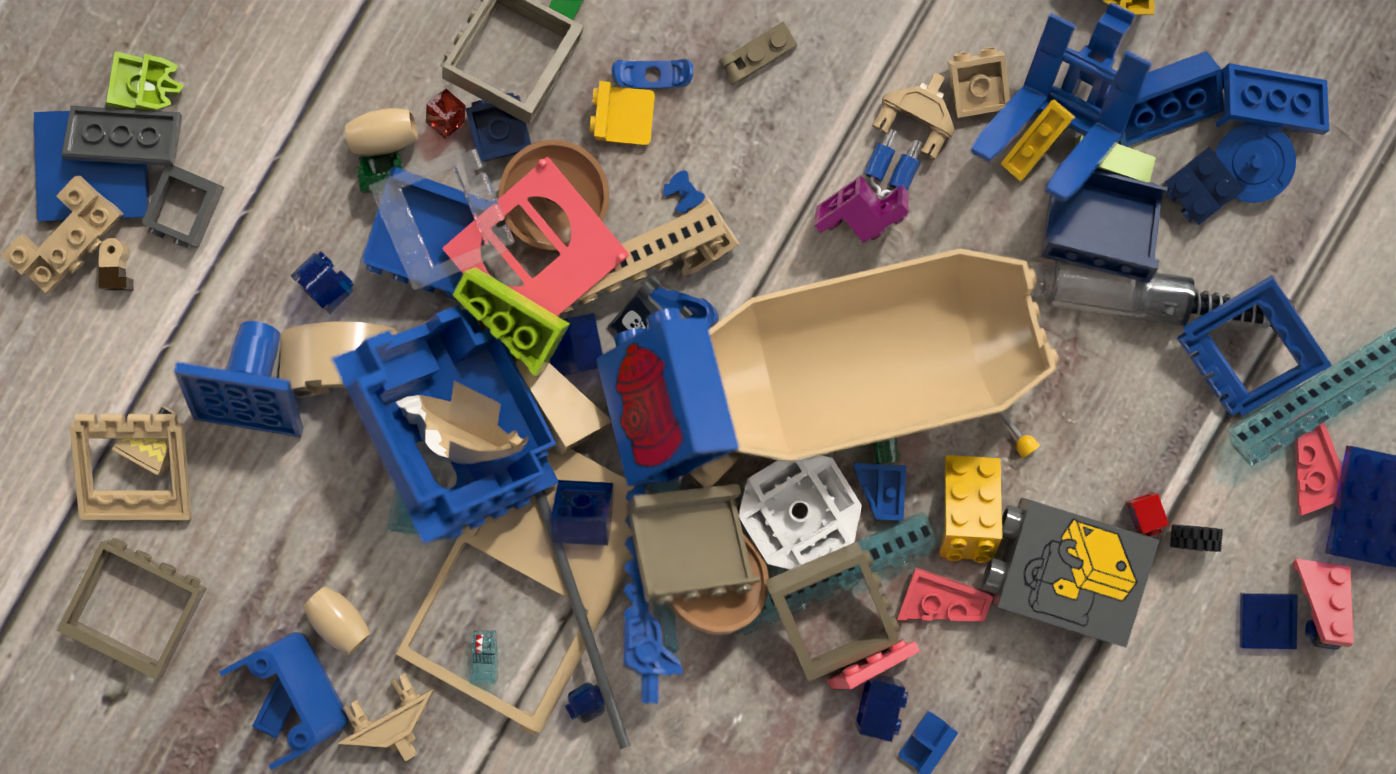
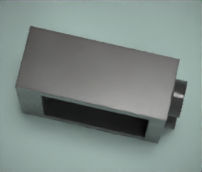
[141,166,225,249]

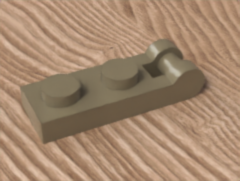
[718,22,798,85]

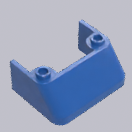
[219,632,348,770]

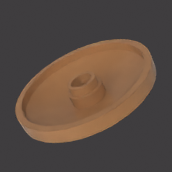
[498,139,609,250]
[668,534,769,635]

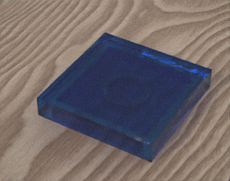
[1239,593,1298,649]

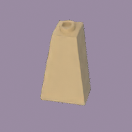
[514,358,611,455]

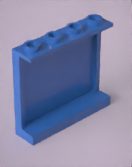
[360,167,494,301]

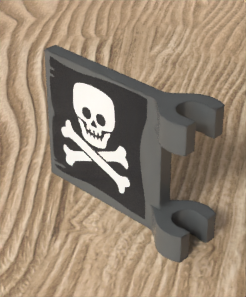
[608,276,693,335]

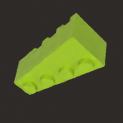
[453,267,570,376]

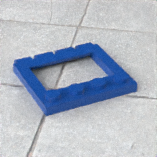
[1177,275,1332,416]

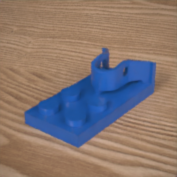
[1216,63,1329,135]

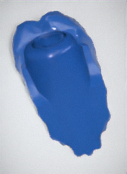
[650,287,719,330]

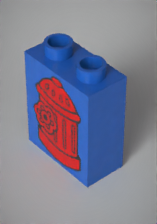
[596,308,740,486]

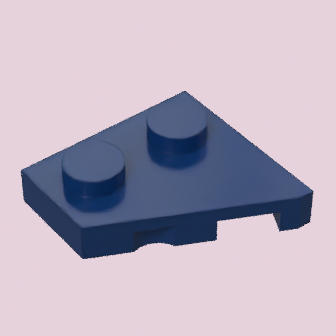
[853,463,906,521]

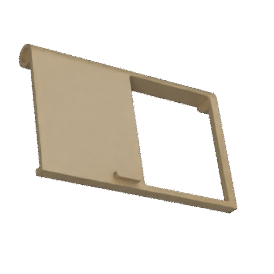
[396,446,656,735]

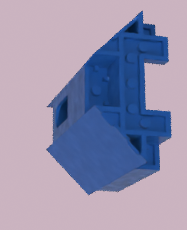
[331,305,559,544]

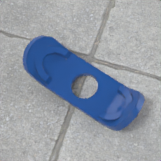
[612,59,693,89]

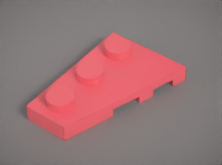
[897,567,994,621]
[827,639,920,689]

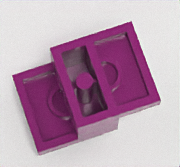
[814,175,909,243]

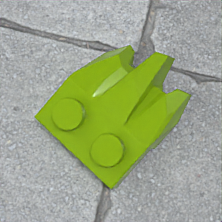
[105,51,184,110]

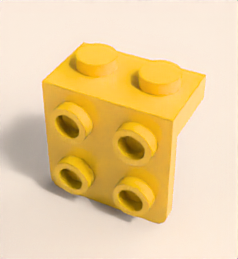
[590,81,655,145]

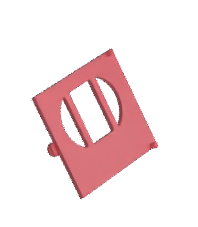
[442,156,629,316]

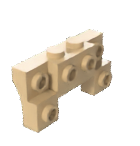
[1,176,124,293]

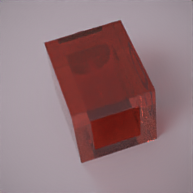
[426,89,466,139]

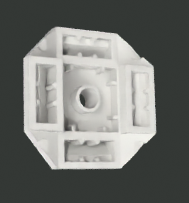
[739,455,862,570]

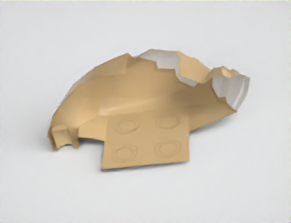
[396,381,529,464]

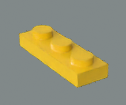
[1000,99,1075,182]

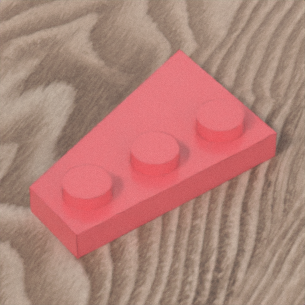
[1294,419,1353,516]
[1292,559,1354,647]

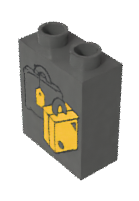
[981,498,1160,648]

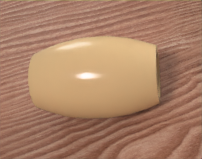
[345,108,418,156]
[303,586,371,655]

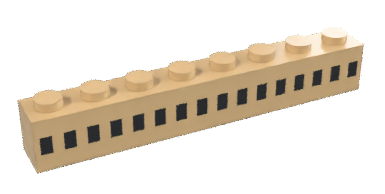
[559,203,727,316]

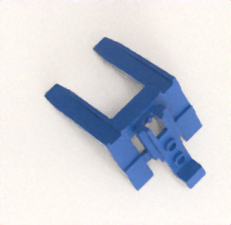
[970,3,1152,201]

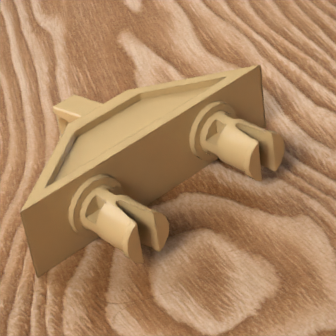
[337,673,436,761]

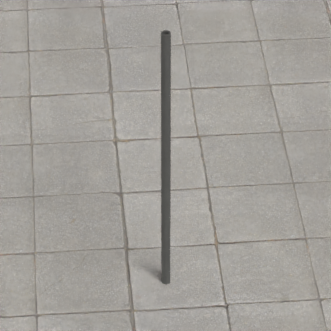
[535,491,631,749]

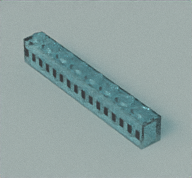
[1227,327,1396,466]
[735,512,939,636]

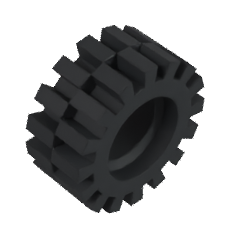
[1170,524,1223,552]

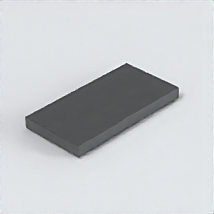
[61,106,182,166]

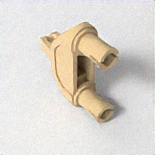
[872,73,954,160]

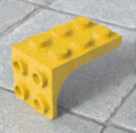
[939,455,1002,563]

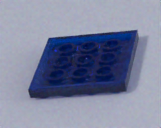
[1325,445,1396,568]

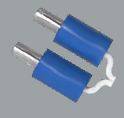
[864,129,922,197]

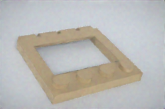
[69,414,192,520]

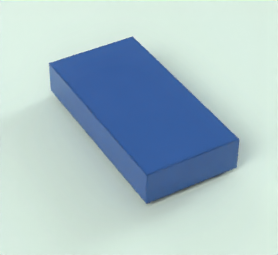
[252,677,294,739]

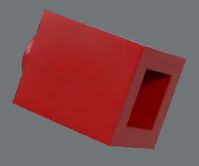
[1126,492,1169,537]

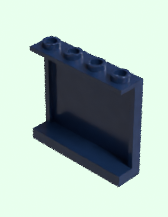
[1041,161,1168,283]

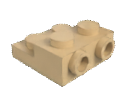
[947,47,1010,118]

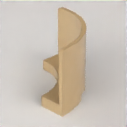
[279,322,397,399]

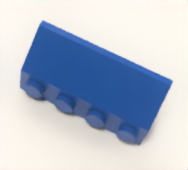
[1105,51,1224,147]

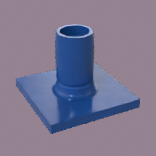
[174,321,304,438]

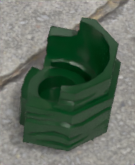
[356,151,405,196]

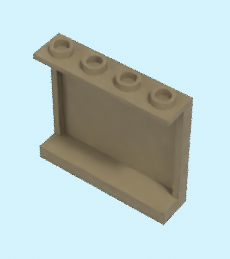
[626,484,761,605]

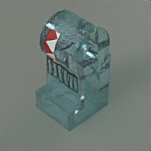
[470,630,498,683]

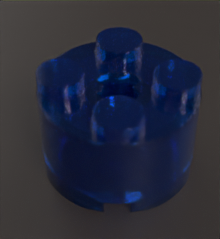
[290,251,354,315]

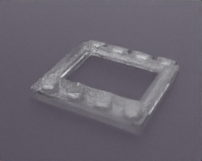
[369,147,515,290]

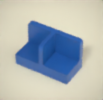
[898,711,958,774]

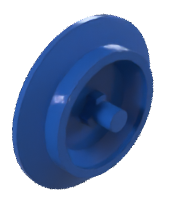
[1215,123,1296,203]

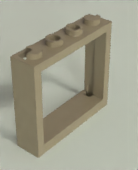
[440,0,584,125]
[56,538,207,680]
[765,541,900,682]

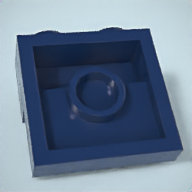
[465,93,531,163]
[1164,147,1243,225]

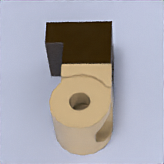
[99,238,134,291]

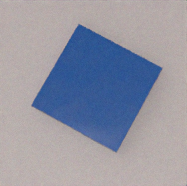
[34,111,149,222]

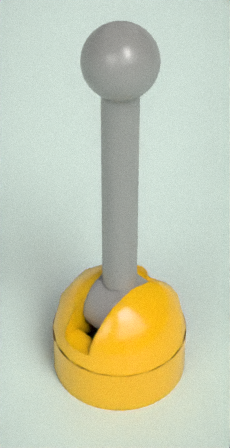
[998,412,1040,458]

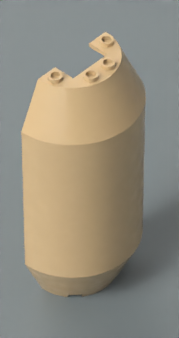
[709,249,1059,462]

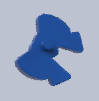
[664,170,705,213]

